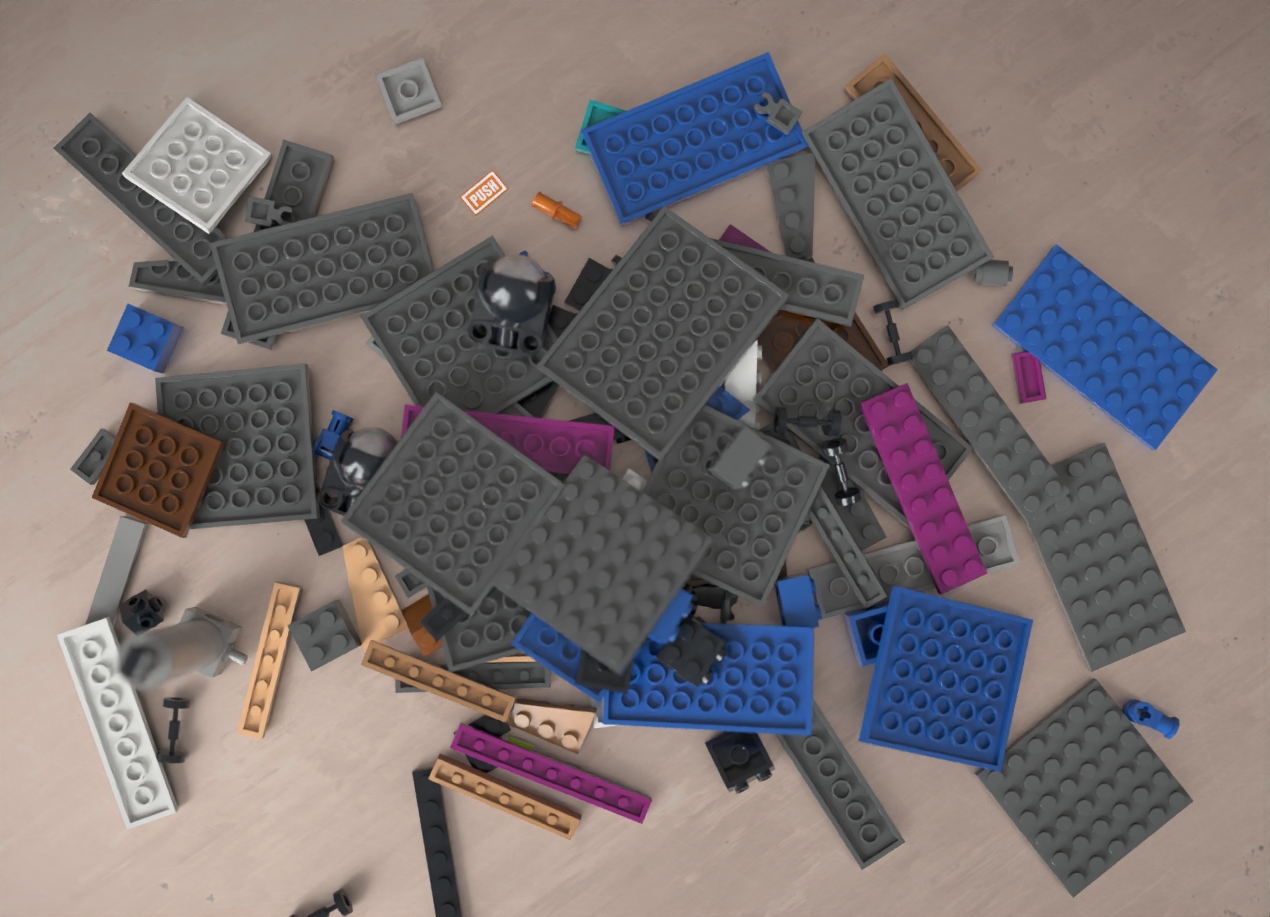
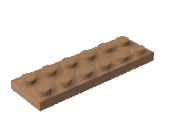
[845,54,983,192]

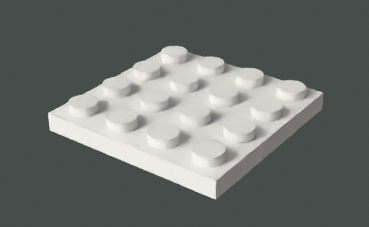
[122,97,272,234]

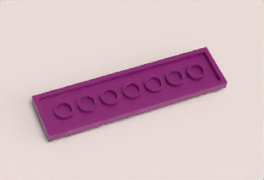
[859,383,987,595]
[401,404,615,474]

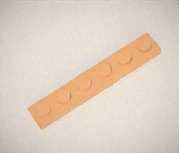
[237,582,301,739]

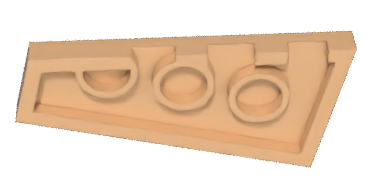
[342,537,408,650]

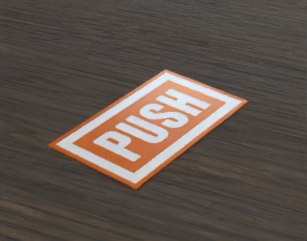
[460,169,508,216]

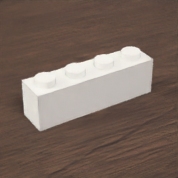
[724,340,762,430]

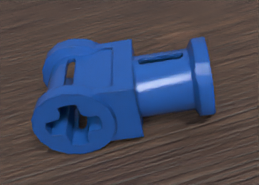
[313,410,354,460]
[1123,699,1180,739]

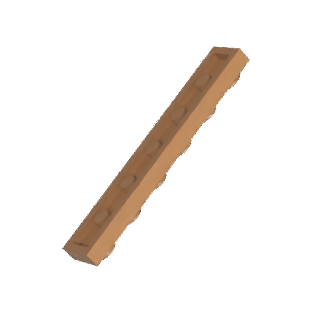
[361,640,516,722]
[428,754,582,840]

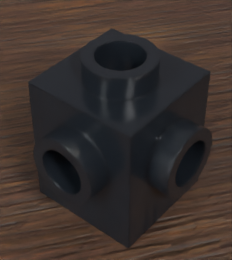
[119,589,164,635]

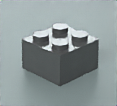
[707,426,771,489]
[287,599,361,672]

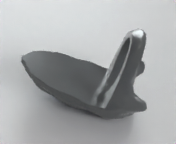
[692,584,739,624]

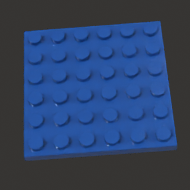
[859,586,1033,772]

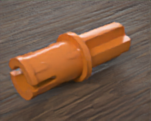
[532,191,582,228]

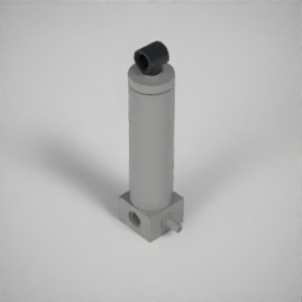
[116,607,248,689]

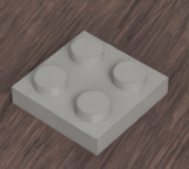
[375,57,442,125]

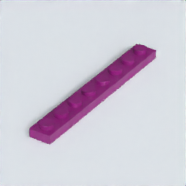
[450,722,652,824]

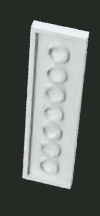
[57,617,179,829]

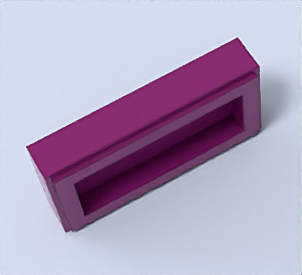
[1011,351,1047,404]

